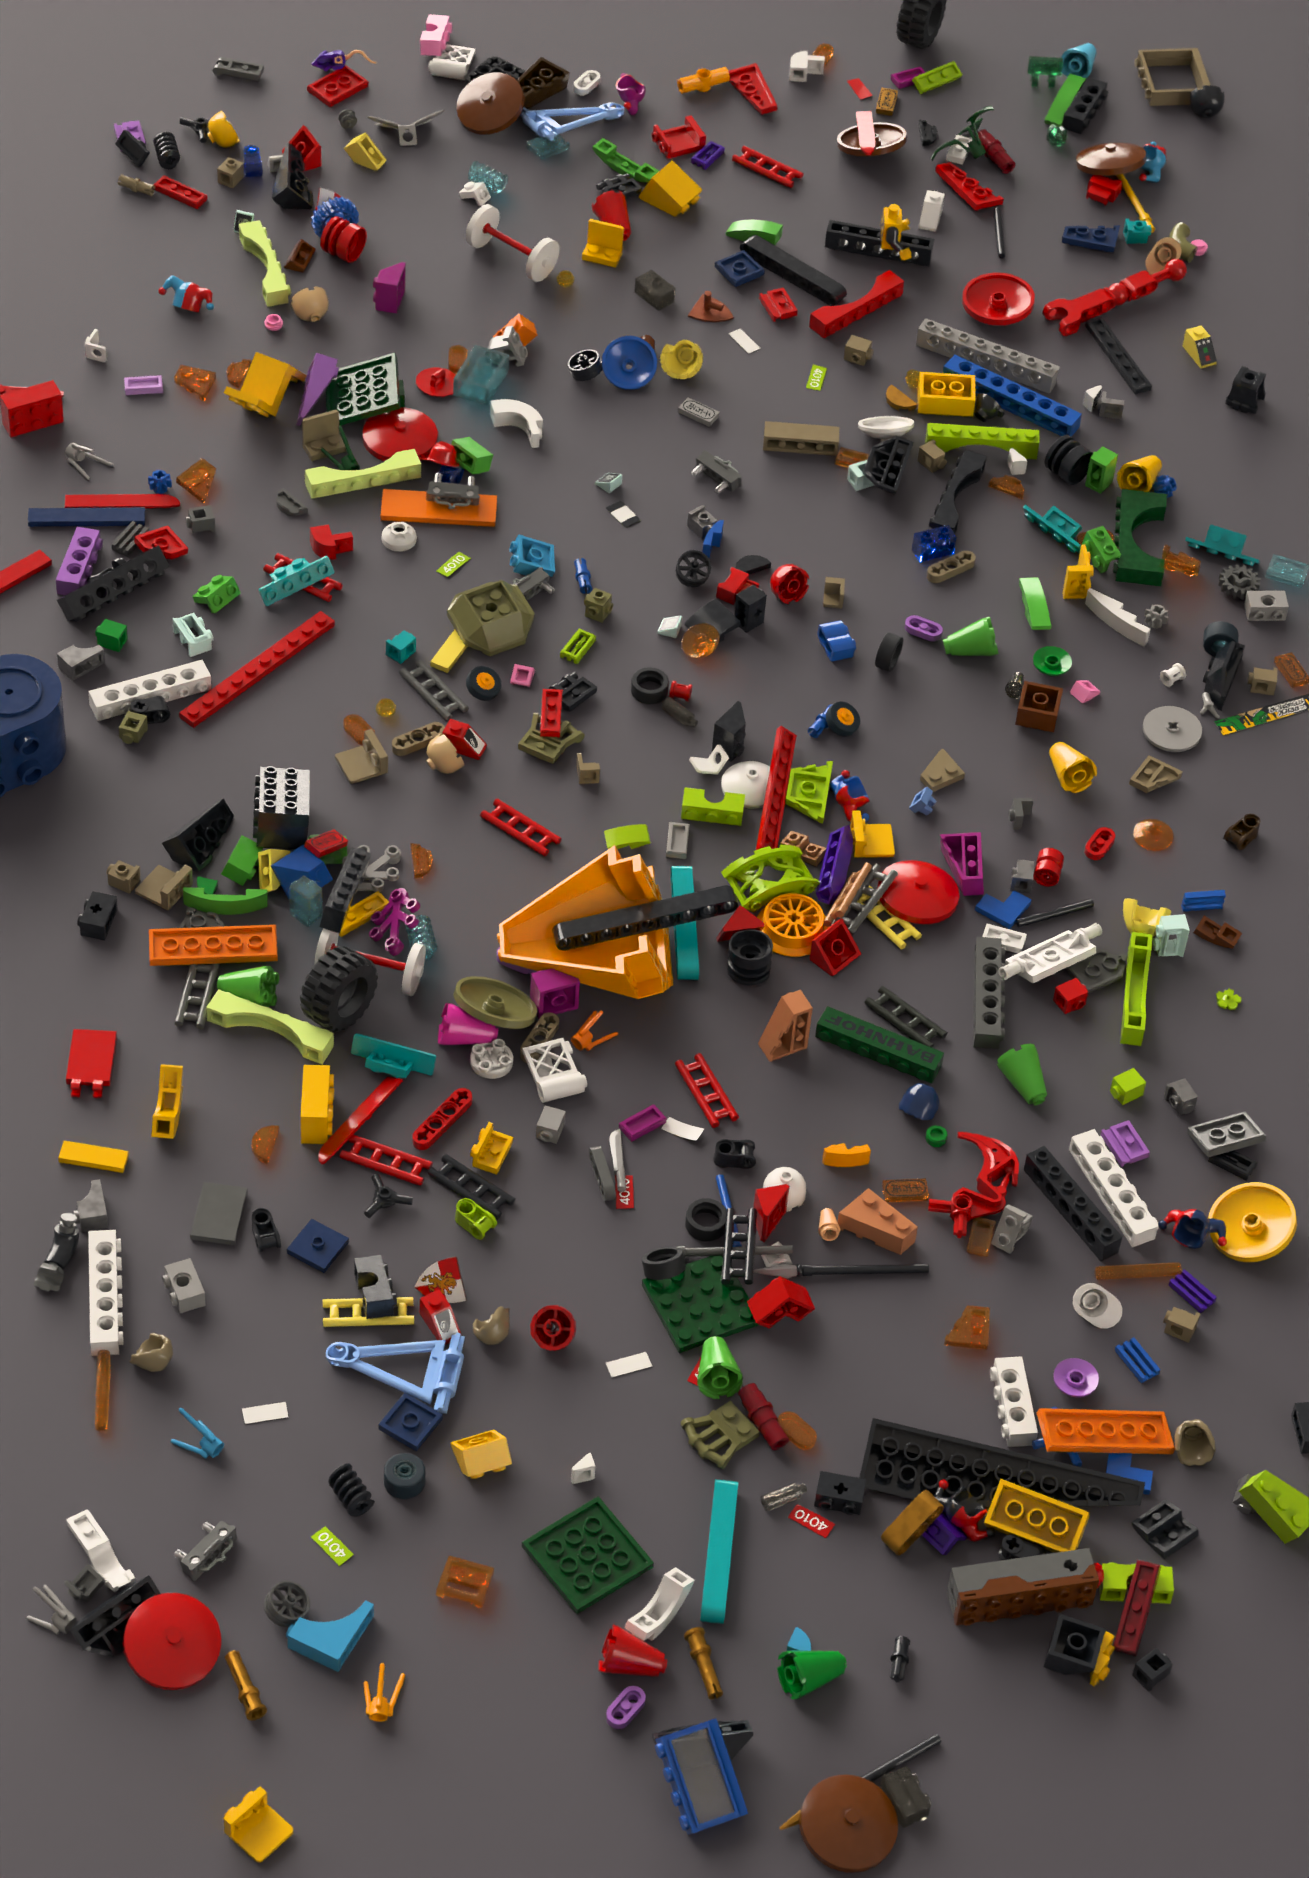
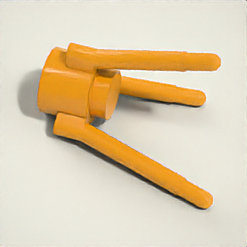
[363,1663,405,1722]

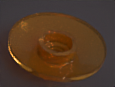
[682,623,719,658]
[1133,819,1174,851]

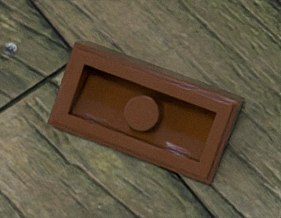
[284,238,316,273]

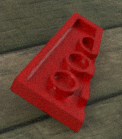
[728,63,778,115]
[935,162,1004,210]

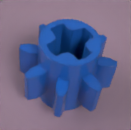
[148,470,172,494]
[1153,475,1177,498]

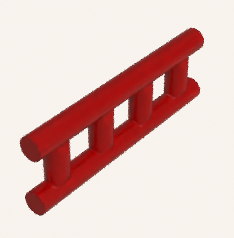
[732,146,803,188]
[263,553,343,602]
[480,798,562,857]
[675,1053,739,1128]
[340,1134,433,1186]

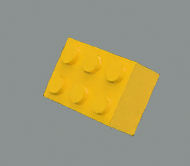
[917,372,976,417]
[301,1065,334,1144]

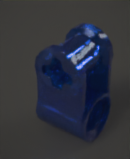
[243,145,263,178]
[437,465,464,484]

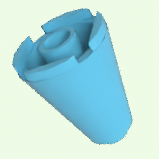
[1059,43,1097,78]

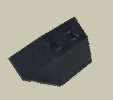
[863,436,914,494]
[1203,641,1245,711]
[70,1575,161,1657]
[652,1720,753,1769]

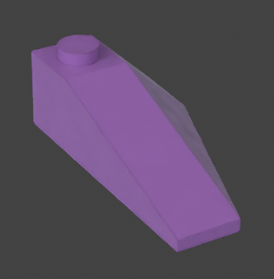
[296,353,339,426]

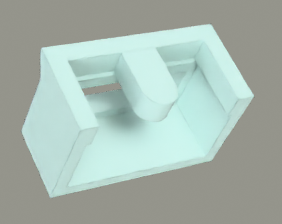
[172,613,213,657]
[1153,914,1190,957]

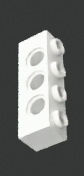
[990,1356,1038,1447]

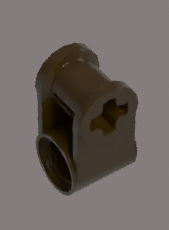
[1223,813,1261,851]

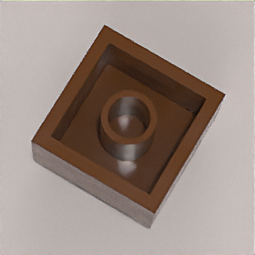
[1015,681,1063,732]

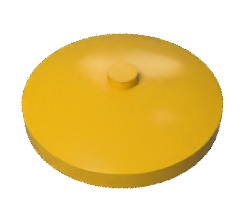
[1208,1182,1297,1262]

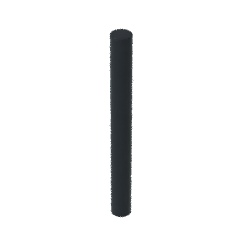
[994,207,1005,259]
[1016,899,1094,927]

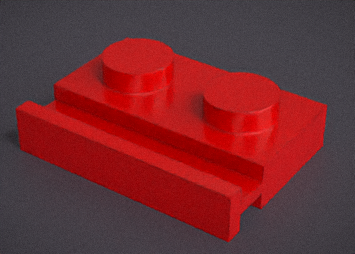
[759,287,798,322]

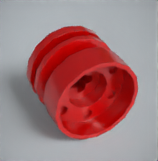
[320,216,367,263]

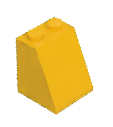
[639,160,702,217]

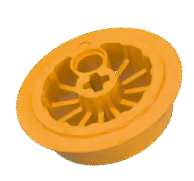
[757,893,829,957]

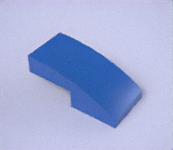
[702,520,724,559]

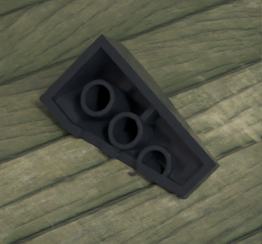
[272,142,313,209]
[162,798,234,872]

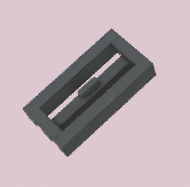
[111,521,149,557]

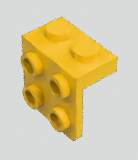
[224,1786,293,1863]

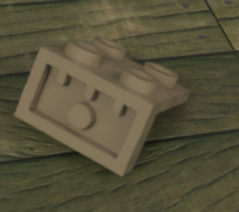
[302,410,346,461]
[335,729,388,784]
[135,865,193,911]

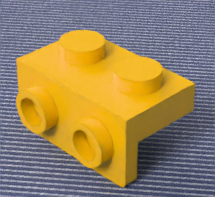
[470,1122,513,1175]

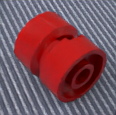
[1033,848,1064,887]

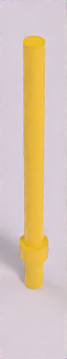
[1116,174,1155,233]

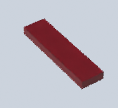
[1113,1560,1161,1656]

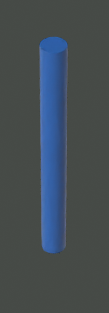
[716,1174,742,1247]

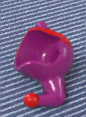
[616,73,646,115]

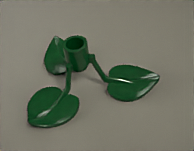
[931,105,994,161]

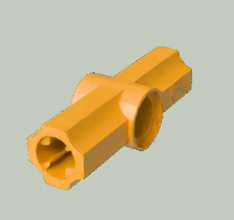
[677,67,730,94]

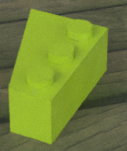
[1239,1470,1309,1544]

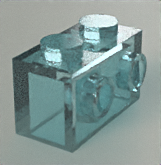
[289,875,322,927]

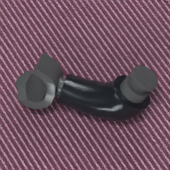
[33,1213,79,1292]

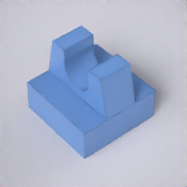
[909,787,937,815]

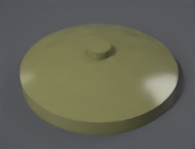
[453,976,537,1029]

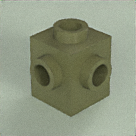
[584,588,613,623]

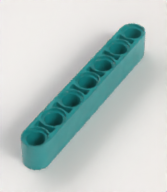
[671,866,699,980]
[700,1479,738,1624]

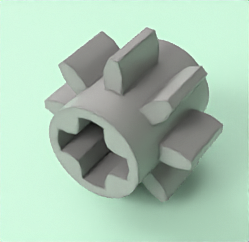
[1144,604,1168,628]

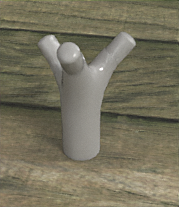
[1200,692,1220,719]

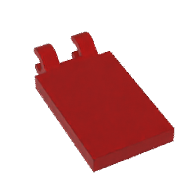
[66,1029,117,1098]

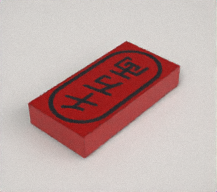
[304,829,348,858]

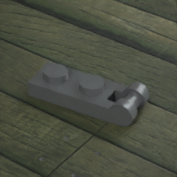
[213,57,264,81]

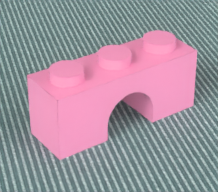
[420,15,452,56]

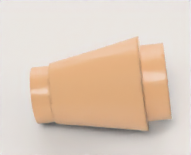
[818,1208,840,1241]

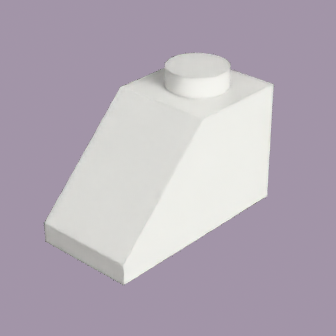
[919,190,945,232]

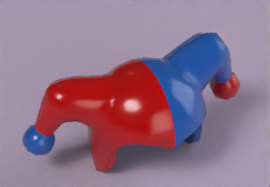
[830,770,870,822]

